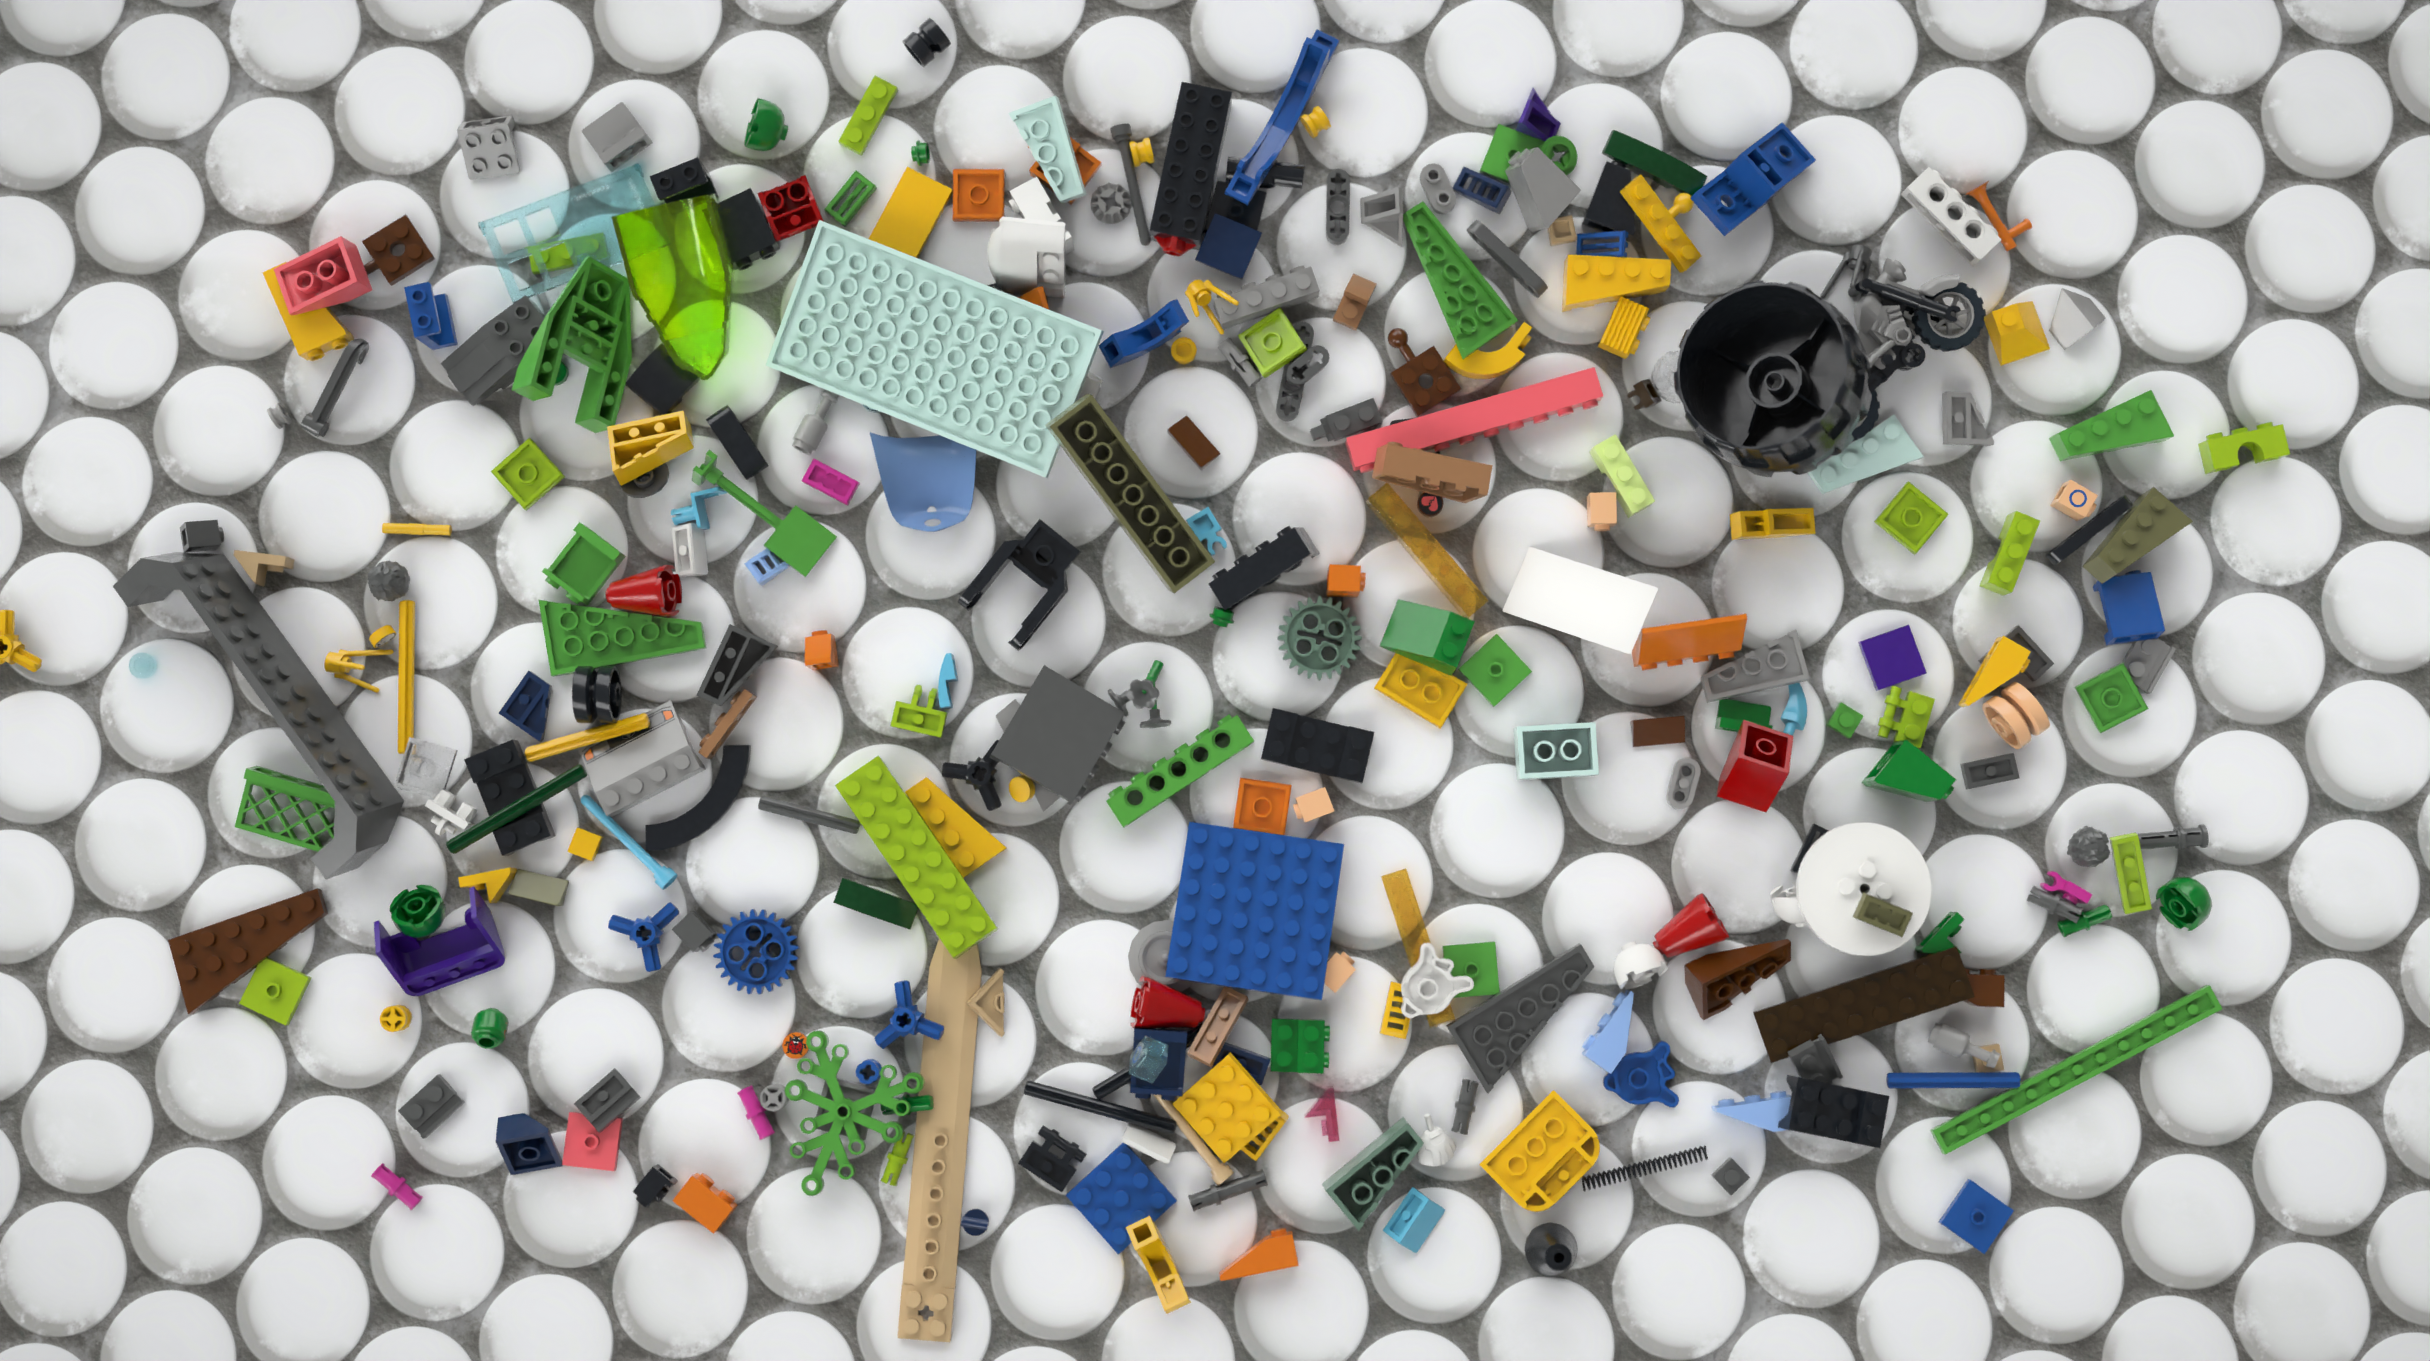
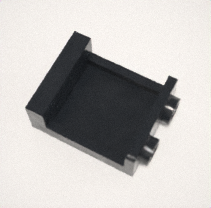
[649,157,719,216]
[704,188,780,270]

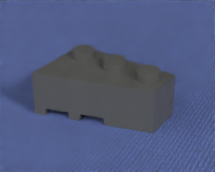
[697,624,778,706]

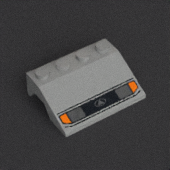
[578,700,706,817]

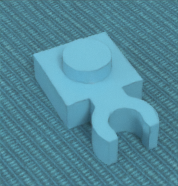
[1186,507,1227,556]

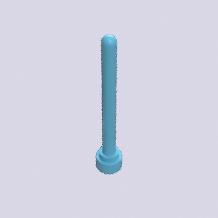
[581,795,678,890]

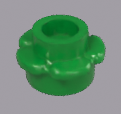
[911,140,930,166]
[1209,607,1234,627]

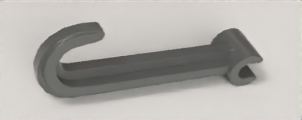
[300,339,369,437]

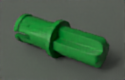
[2057,905,2112,937]
[880,1094,934,1115]

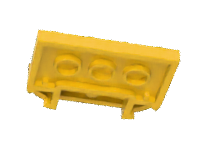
[1479,1090,1600,1212]

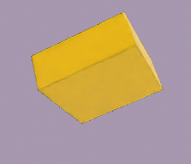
[567,827,603,861]

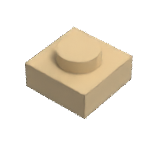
[1972,1043,2004,1072]

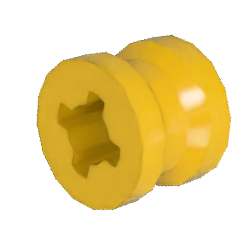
[1300,106,1331,139]
[1129,138,1155,167]
[380,1005,412,1032]

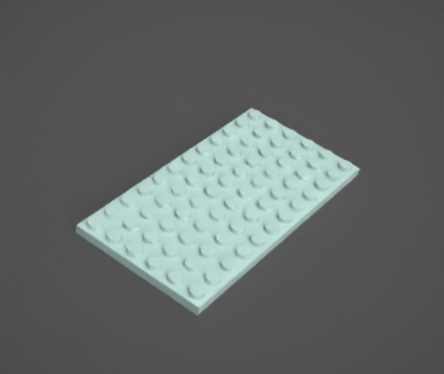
[766,220,1104,478]

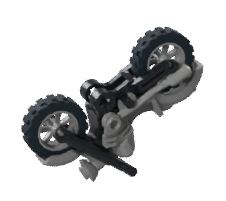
[1848,258,1986,441]

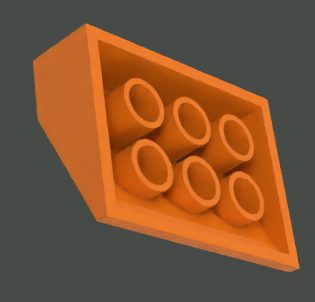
[1632,614,1747,671]

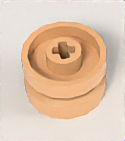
[1982,682,2050,749]

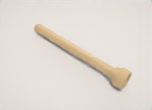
[1153,1094,1234,1186]

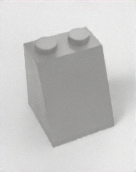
[1505,147,1581,232]

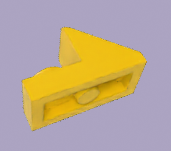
[458,867,517,903]

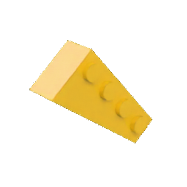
[1562,254,1671,312]

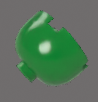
[744,98,788,151]
[2156,877,2212,931]
[389,885,446,938]

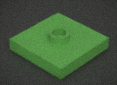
[1479,124,1545,184]
[1458,634,1532,707]
[2074,663,2148,733]
[1442,942,1500,998]

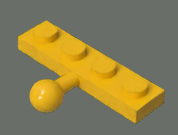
[1620,175,1702,273]

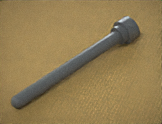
[1110,123,1151,246]

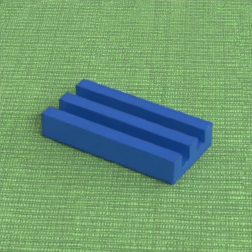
[1576,231,1628,257]

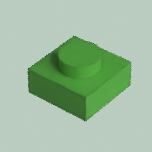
[1826,702,1863,738]

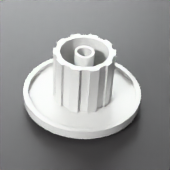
[1796,822,1932,956]

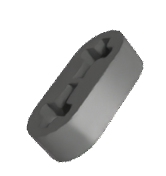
[1285,345,1329,386]

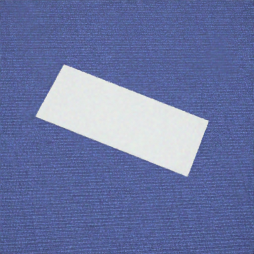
[1502,547,1658,654]

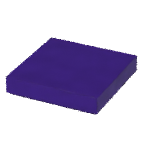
[1858,625,1927,691]

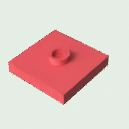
[562,1112,623,1171]

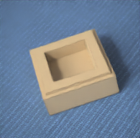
[1547,215,1577,246]

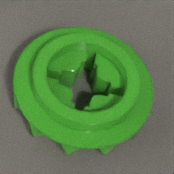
[1540,136,1577,175]

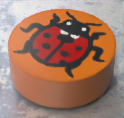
[782,1032,809,1059]

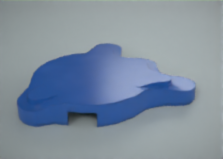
[1603,1041,1679,1108]

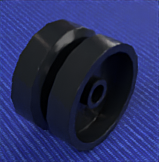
[572,666,622,723]

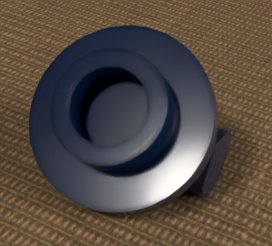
[961,1209,989,1236]

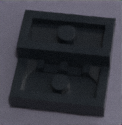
[625,343,700,415]

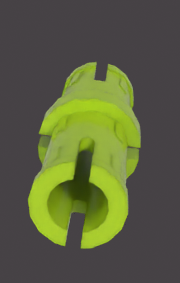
[881,1131,914,1186]

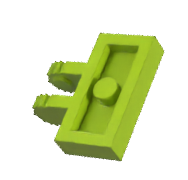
[890,685,948,738]

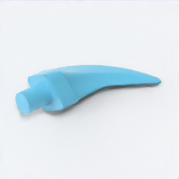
[1780,683,1807,736]

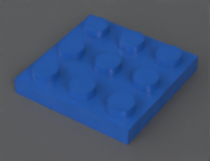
[1066,1143,1177,1255]

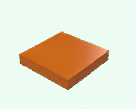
[953,169,1005,222]
[1233,778,1292,835]

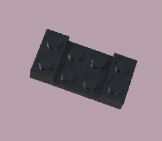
[1261,708,1374,784]
[464,739,556,856]
[1778,1075,1889,1148]

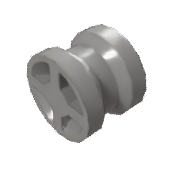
[760,1084,789,1111]

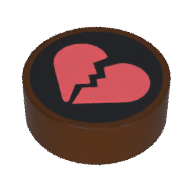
[1417,492,1443,517]

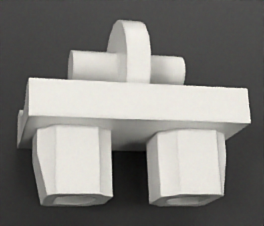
[425,789,477,836]

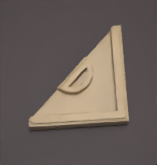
[966,968,1005,1037]

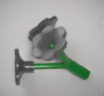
[1108,660,1171,728]

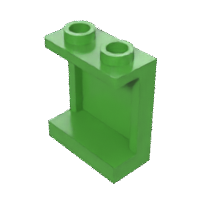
[542,522,626,605]

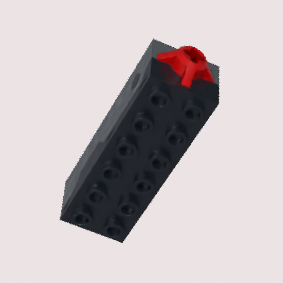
[1149,82,1232,256]

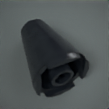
[1524,1222,1578,1276]

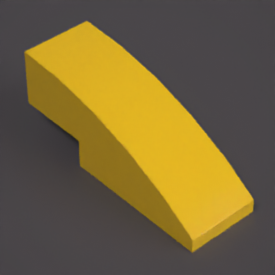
[1730,508,1816,540]

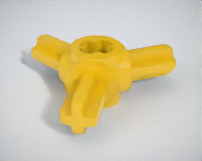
[0,610,42,672]

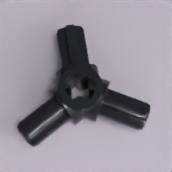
[942,740,1002,811]

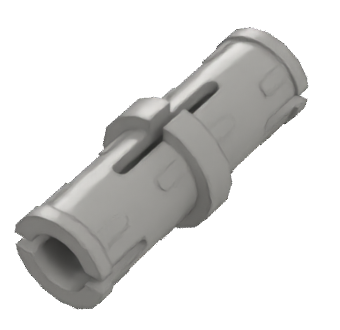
[1218,338,1262,388]

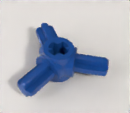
[608,902,679,972]
[874,980,944,1049]

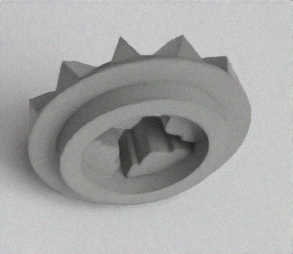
[1090,183,1131,224]

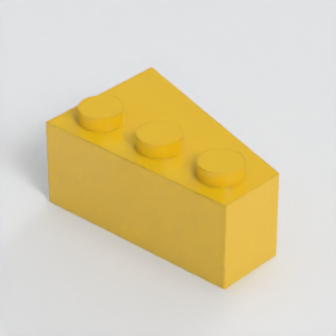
[607,411,694,486]

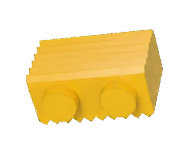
[1598,296,1651,359]

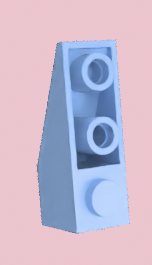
[1582,990,1634,1074]
[1712,1091,1791,1132]

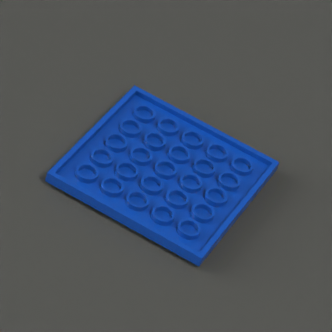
[1165,822,1344,1001]

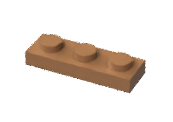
[698,689,757,760]
[1187,986,1248,1067]

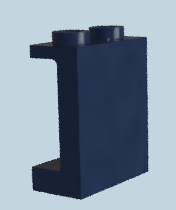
[1130,1028,1187,1101]

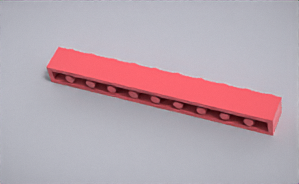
[1345,367,1603,473]

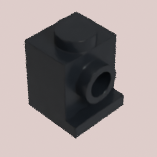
[632,1164,678,1208]

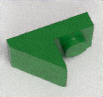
[1915,912,1964,953]

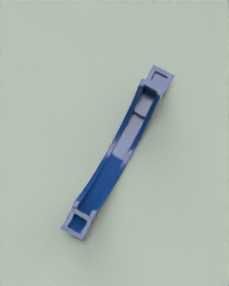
[1225,29,1339,205]

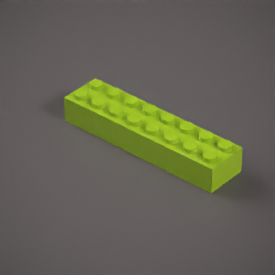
[835,756,998,959]

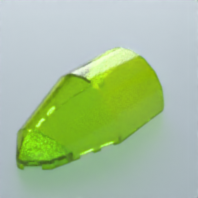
[611,193,735,380]

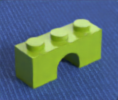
[2198,422,2290,474]
[1979,511,2040,596]

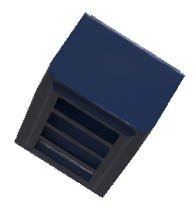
[1453,167,1511,214]

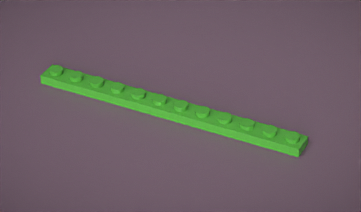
[1930,985,2222,1154]

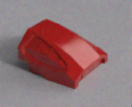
[757,175,824,242]

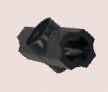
[1226,157,1304,189]

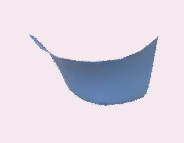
[869,432,976,532]

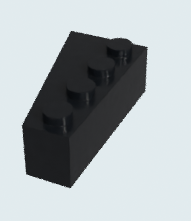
[1208,526,1320,610]

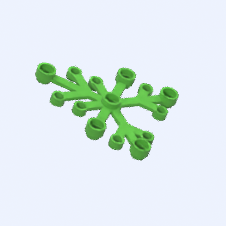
[785,1030,925,1196]

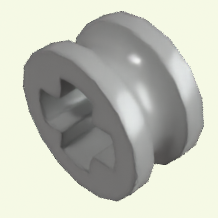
[267,403,292,429]

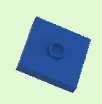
[1939,1179,2014,1254]

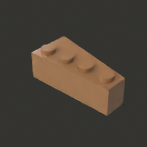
[1372,442,1493,503]

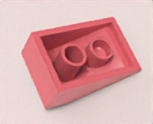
[274,236,372,316]

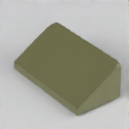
[508,869,569,906]

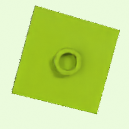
[1237,307,1308,378]
[491,437,565,511]
[1874,481,1948,554]
[239,957,312,1026]

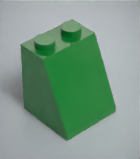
[1861,739,1956,802]

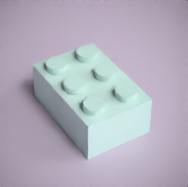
[1513,722,1599,780]

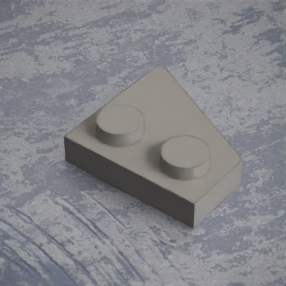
[1942,392,1994,446]

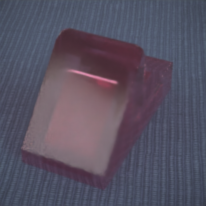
[1304,1086,1339,1142]

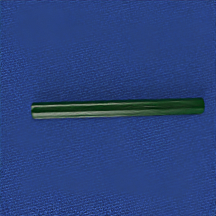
[446,764,587,854]

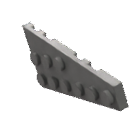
[1446,943,1595,1094]

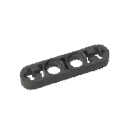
[1467,220,1548,298]
[1276,322,1314,421]

